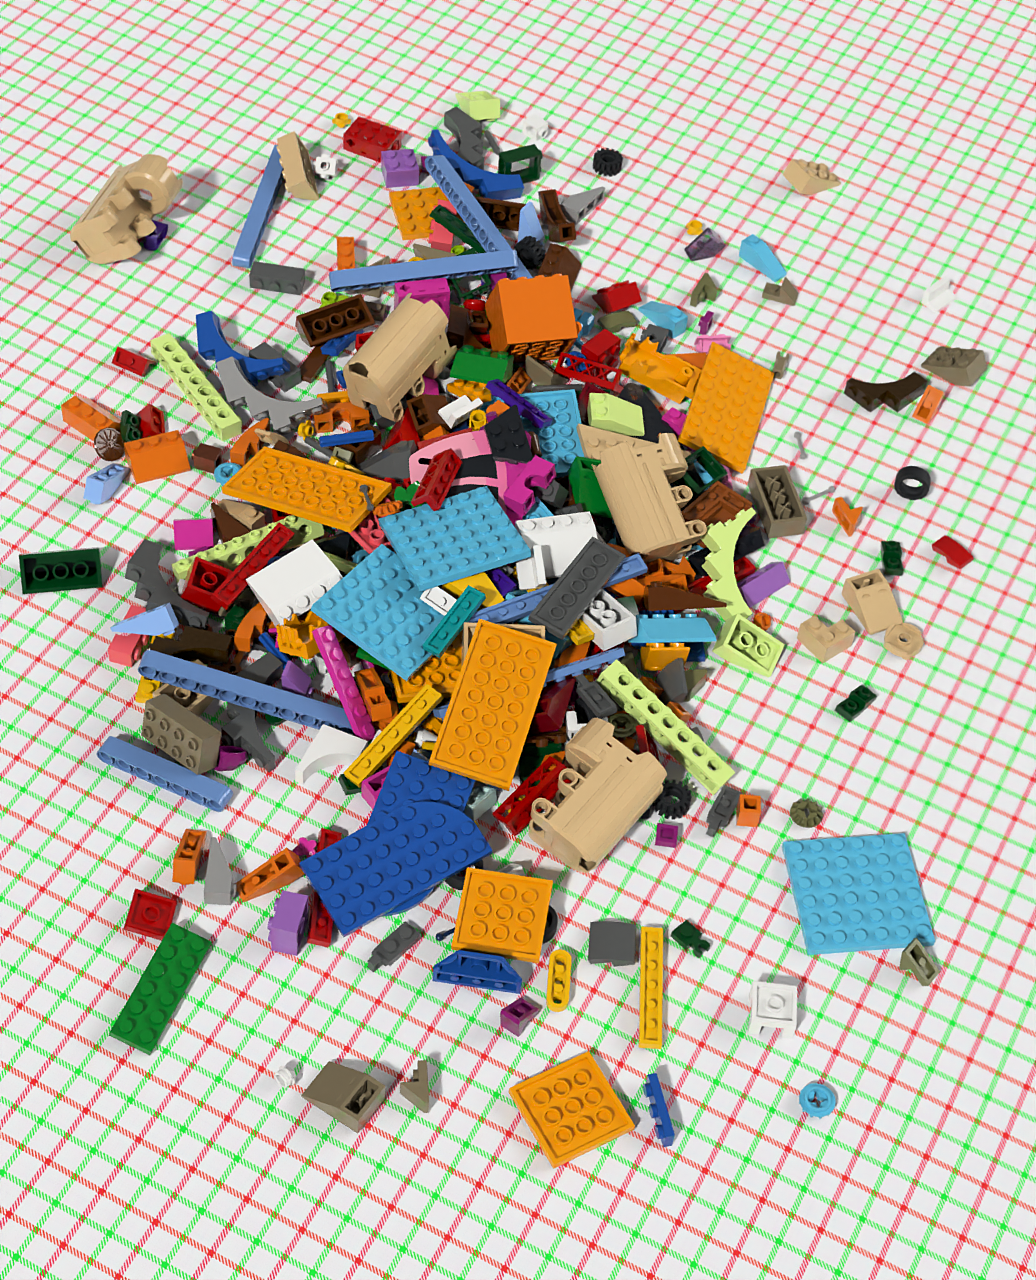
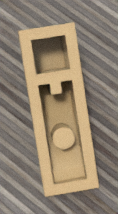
[210,499,265,531]

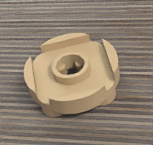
[884,623,924,660]

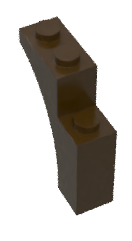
[844,371,928,413]
[144,626,233,681]

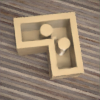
[797,615,855,663]

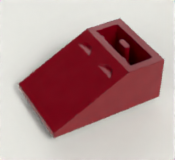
[527,678,575,735]

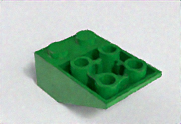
[567,456,612,518]

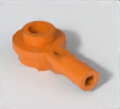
[753,612,771,631]

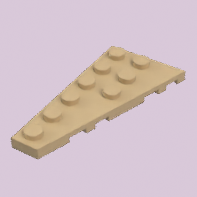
[576,423,694,471]

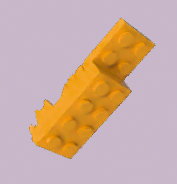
[618,333,701,404]
[276,609,346,659]

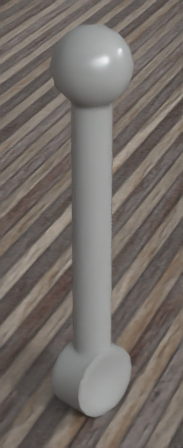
[794,431,807,460]
[802,486,835,505]

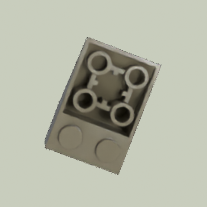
[921,346,987,386]
[301,1061,386,1134]

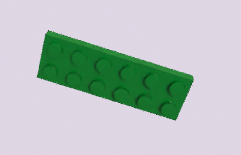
[109,923,212,1055]

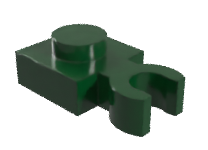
[671,920,710,958]

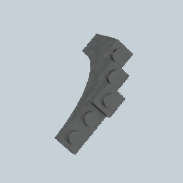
[444,106,485,170]
[125,539,209,630]
[221,652,283,772]

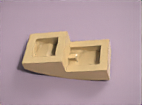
[254,428,290,446]

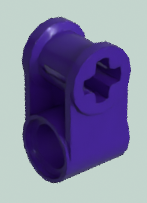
[143,219,168,251]

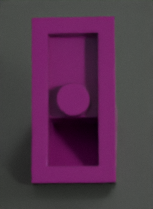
[500,998,539,1037]

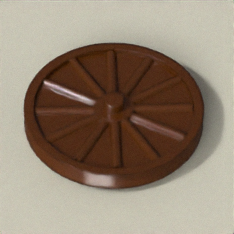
[94,428,125,461]

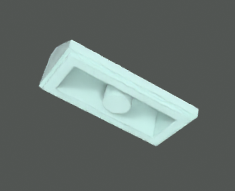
[464,785,497,821]

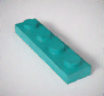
[422,585,486,658]

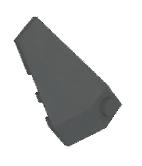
[354,440,421,483]

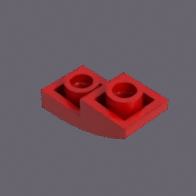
[932,535,974,569]

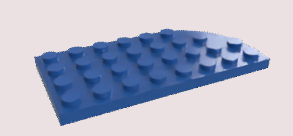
[367,751,476,917]
[299,802,493,938]

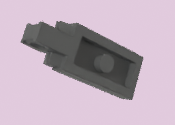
[575,674,617,719]
[706,785,743,838]
[367,921,421,972]

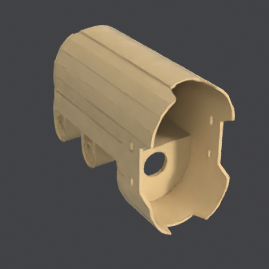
[70,154,183,264]
[343,293,457,422]
[592,433,707,565]
[528,718,667,873]

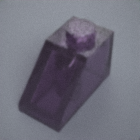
[684,227,726,261]

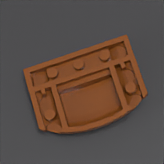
[681,481,752,548]

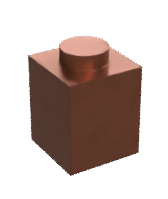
[192,443,222,474]

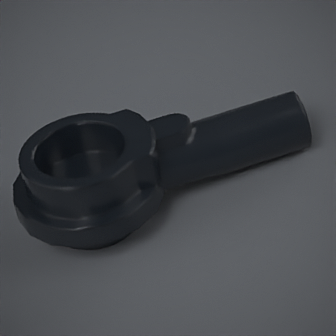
[380,672,395,692]

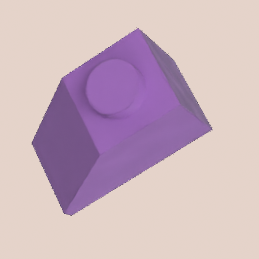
[281,660,314,699]

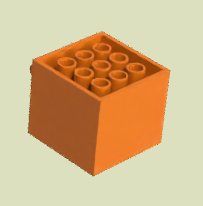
[485,274,582,363]

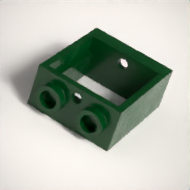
[498,144,543,184]
[448,247,492,303]
[673,446,728,503]

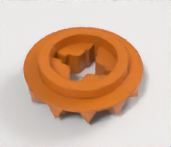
[373,500,403,517]

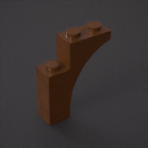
[538,189,576,242]
[445,304,485,349]

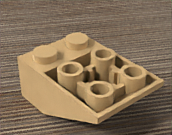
[782,159,841,195]
[841,569,903,635]

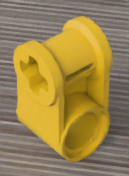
[469,410,486,432]

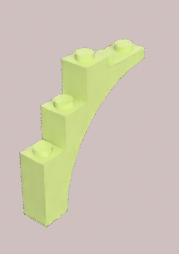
[700,507,756,622]

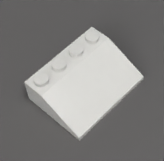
[515,511,598,579]
[246,539,343,627]

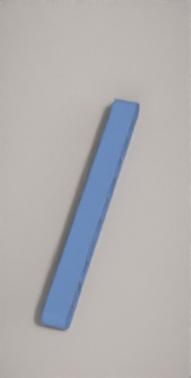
[232,145,284,268]
[425,155,533,280]
[329,250,519,292]
[138,650,354,736]

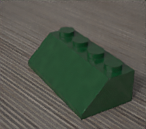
[19,547,103,594]

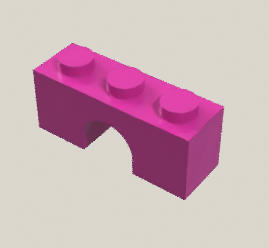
[503,455,556,516]

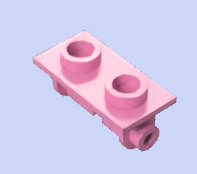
[694,334,731,353]

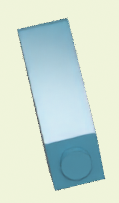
[739,234,787,282]
[638,301,688,339]

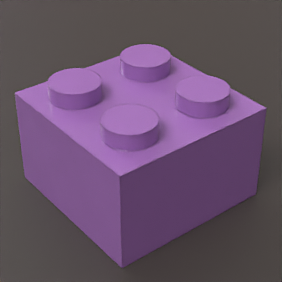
[381,149,419,188]
[267,890,309,956]

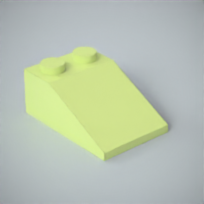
[455,91,500,122]
[587,393,645,436]
[712,613,785,677]

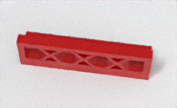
[554,352,624,394]
[411,448,462,511]
[492,756,571,836]

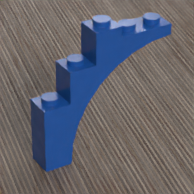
[428,129,525,200]
[196,311,291,387]

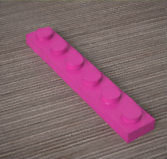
[312,625,376,742]

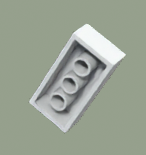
[580,589,637,651]

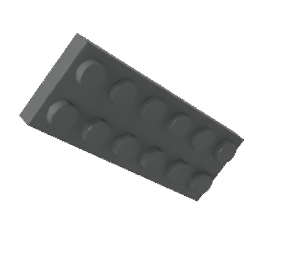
[528,536,626,640]

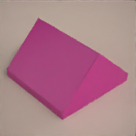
[173,518,214,550]

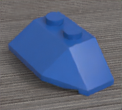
[432,950,522,994]

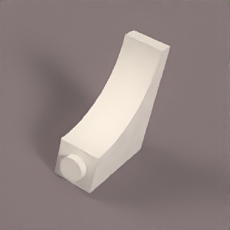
[295,724,368,784]

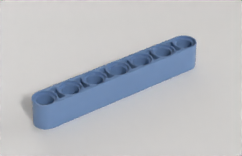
[97,736,233,812]

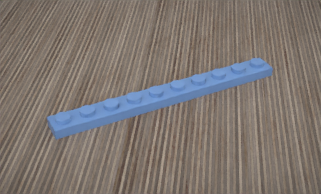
[468,553,648,624]
[433,648,625,720]

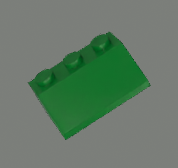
[450,345,514,384]

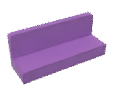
[737,562,790,608]

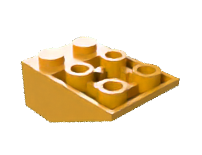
[641,642,690,671]

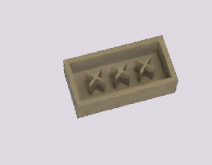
[748,465,807,538]
[141,693,222,775]

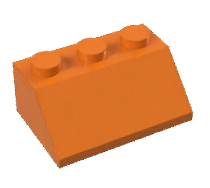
[61,395,121,441]
[124,430,191,484]

